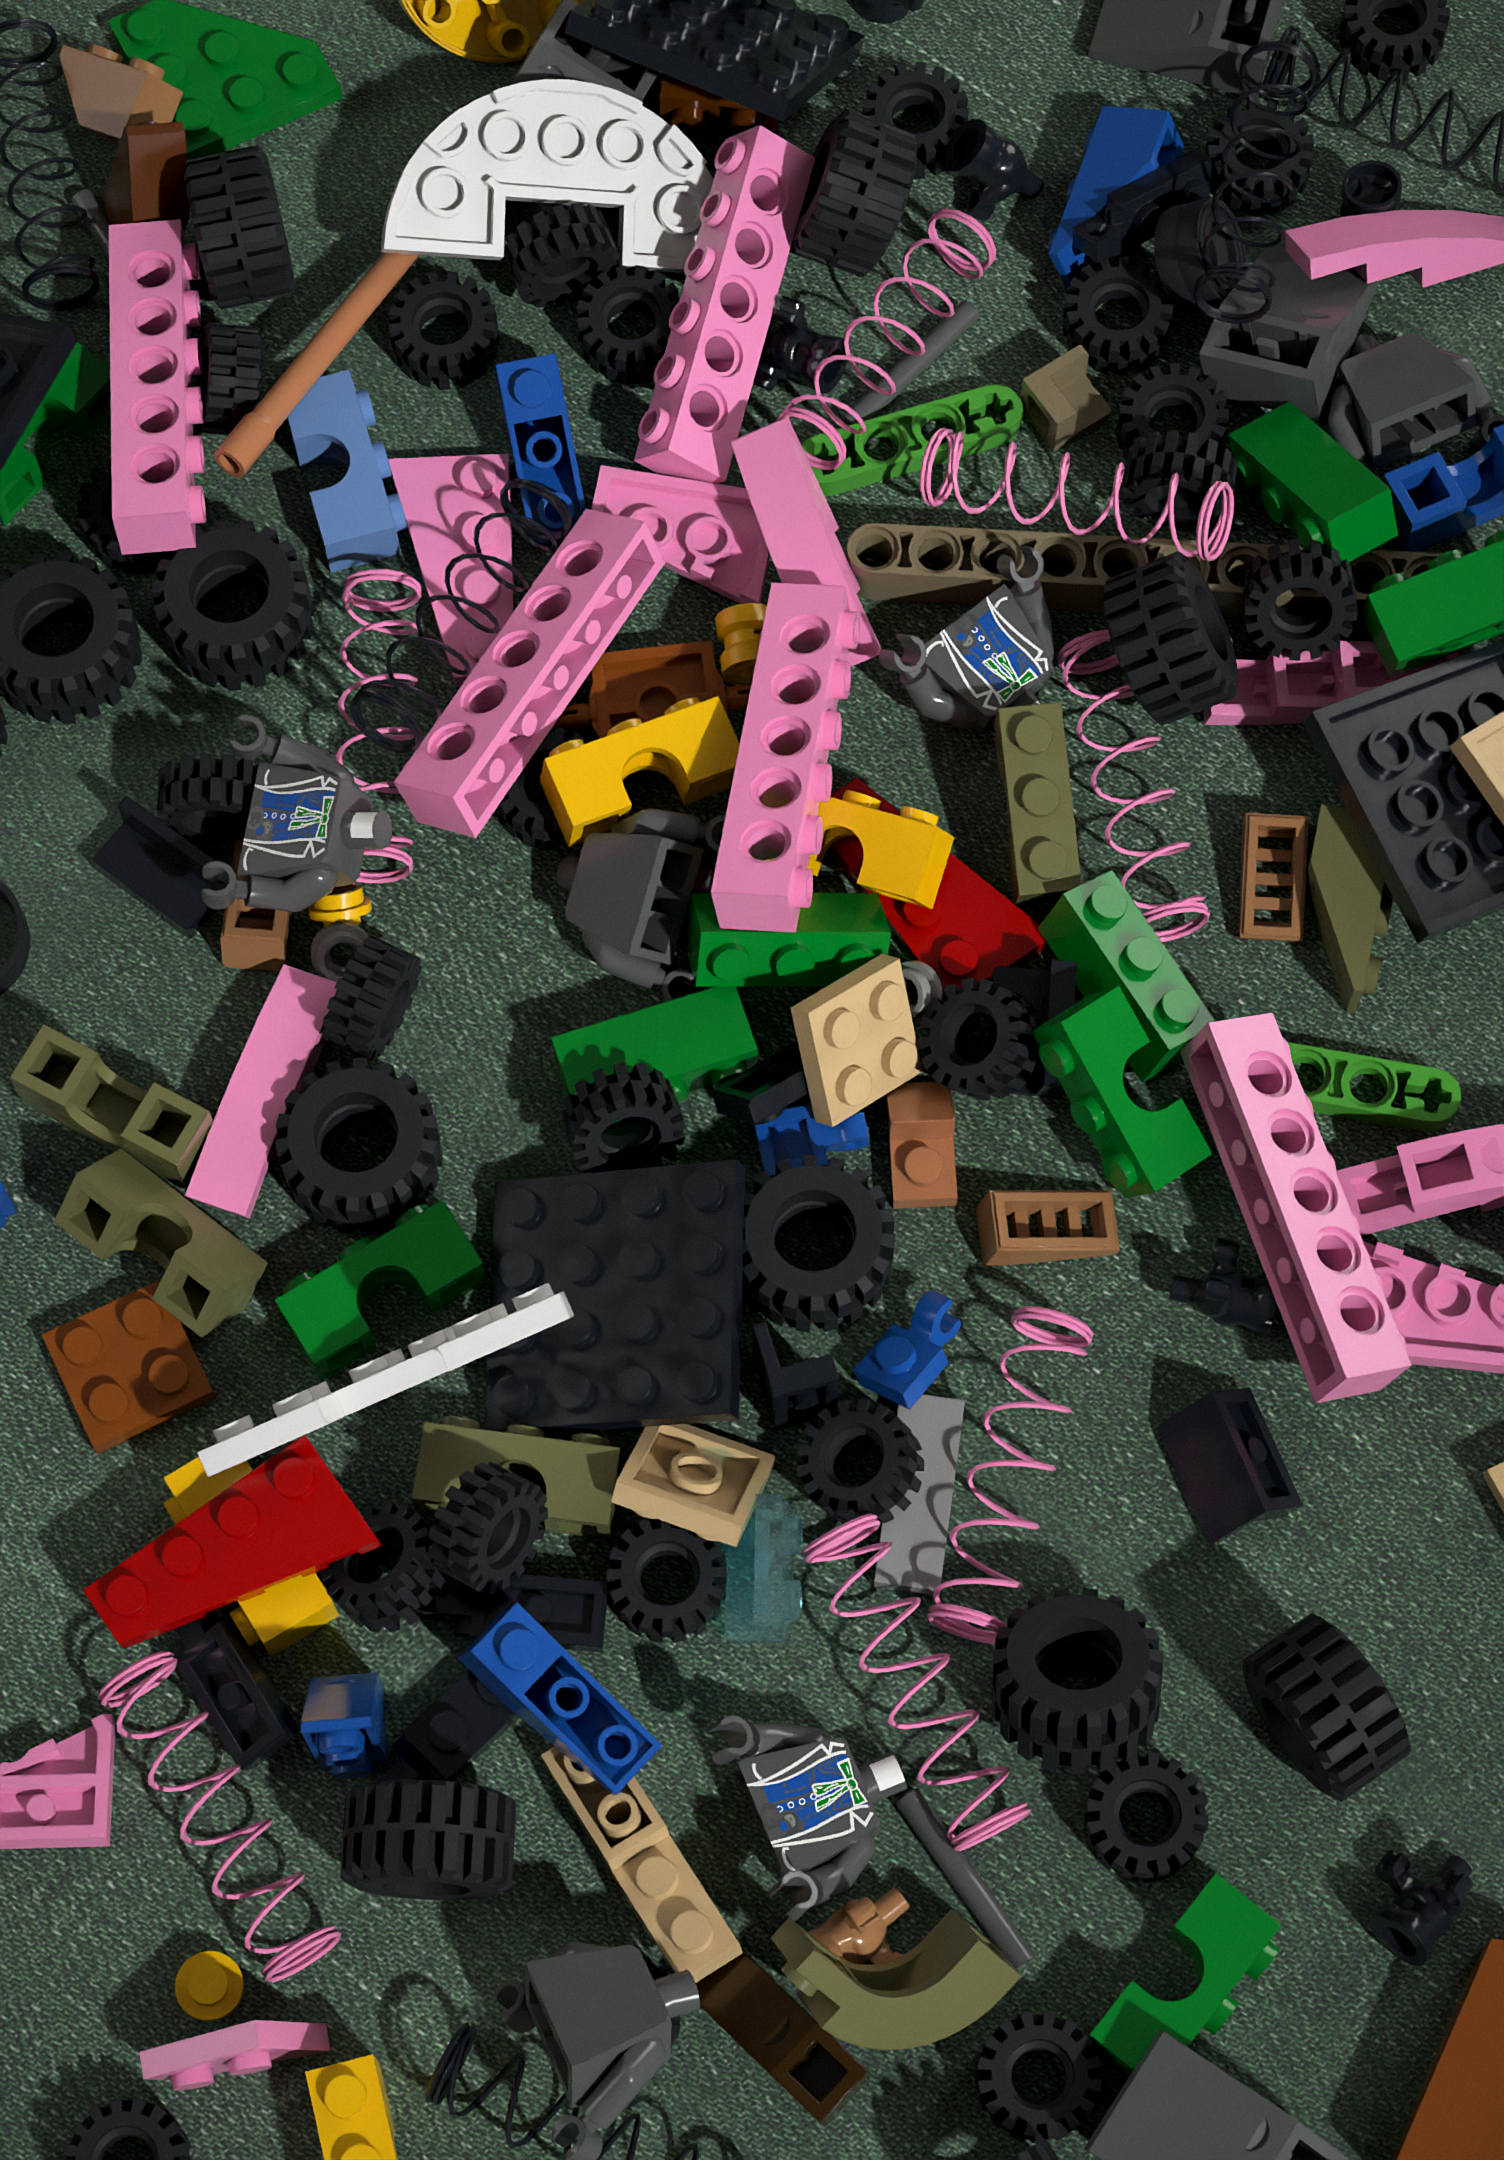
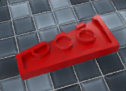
[83,1435,383,1649]

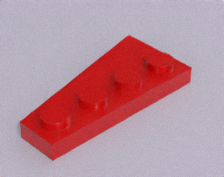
[828,778,1050,1001]

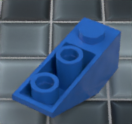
[1048,106,1184,288]
[493,353,586,546]
[458,1602,662,1796]
[301,1672,388,1779]

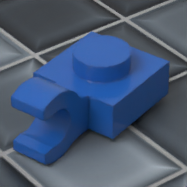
[755,1104,870,1177]
[854,1290,961,1410]

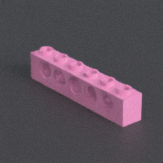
[634,125,815,484]
[109,219,206,555]
[394,509,665,838]
[711,583,860,933]
[1180,1013,1412,1404]

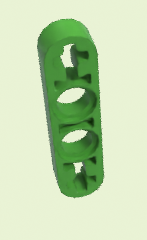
[801,384,1023,497]
[1287,1042,1461,1132]

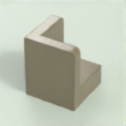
[1020,345,1111,452]

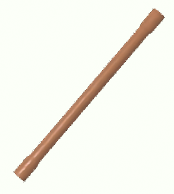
[214,252,419,478]

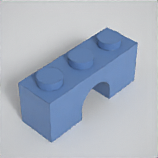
[286,370,407,573]

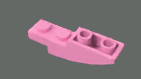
[1336,1124,1504,1236]

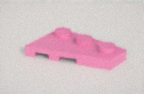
[591,465,770,604]

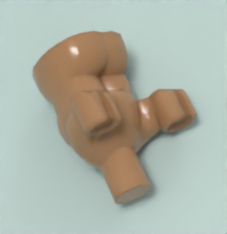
[808,1887,910,1965]

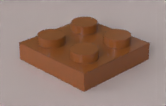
[41,1279,216,1454]

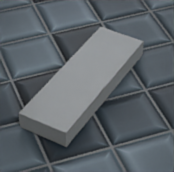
[873,1394,965,1595]

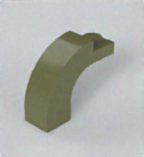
[771,1909,1022,2050]

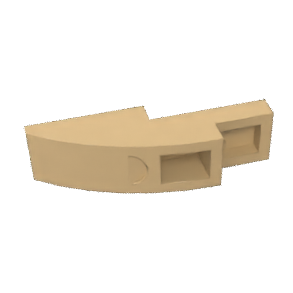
[541,1746,743,1983]

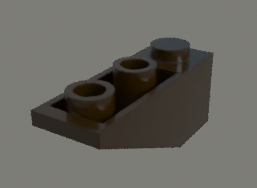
[696,1952,872,2127]

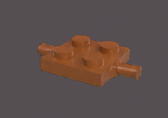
[554,640,751,774]

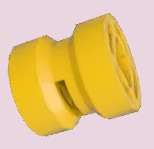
[715,603,767,685]

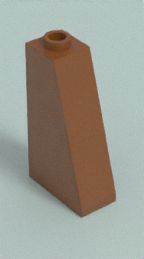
[1390,1931,1504,2160]

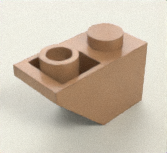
[59,43,183,145]

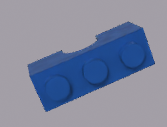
[1382,424,1504,552]

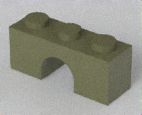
[993,702,1082,906]
[9,1024,213,1189]
[54,1148,268,1338]
[411,1416,623,1540]

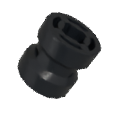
[1340,160,1403,217]

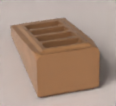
[1239,813,1309,942]
[220,840,292,971]
[976,1190,1120,1266]

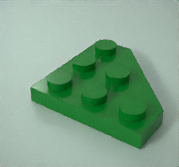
[107,0,342,160]

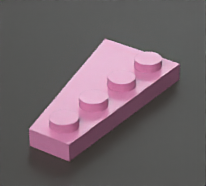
[388,454,514,687]
[1363,1241,1504,1374]

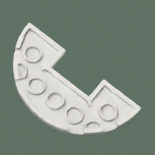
[381,79,714,273]
[197,1283,574,1477]

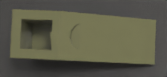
[1305,804,1392,1014]

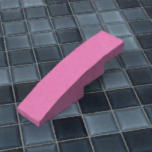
[1285,210,1504,288]
[731,416,882,667]
[1203,641,1459,725]
[185,964,337,1219]

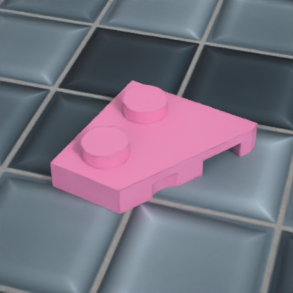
[0,1714,116,1849]
[139,2020,330,2091]

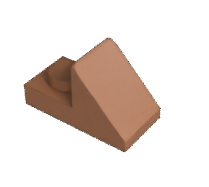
[885,1081,958,1209]

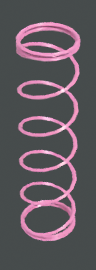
[777,208,996,470]
[920,428,1234,561]
[336,569,422,883]
[1057,630,1210,942]
[927,1306,1094,1644]
[801,1513,1031,1852]
[98,1651,342,1983]

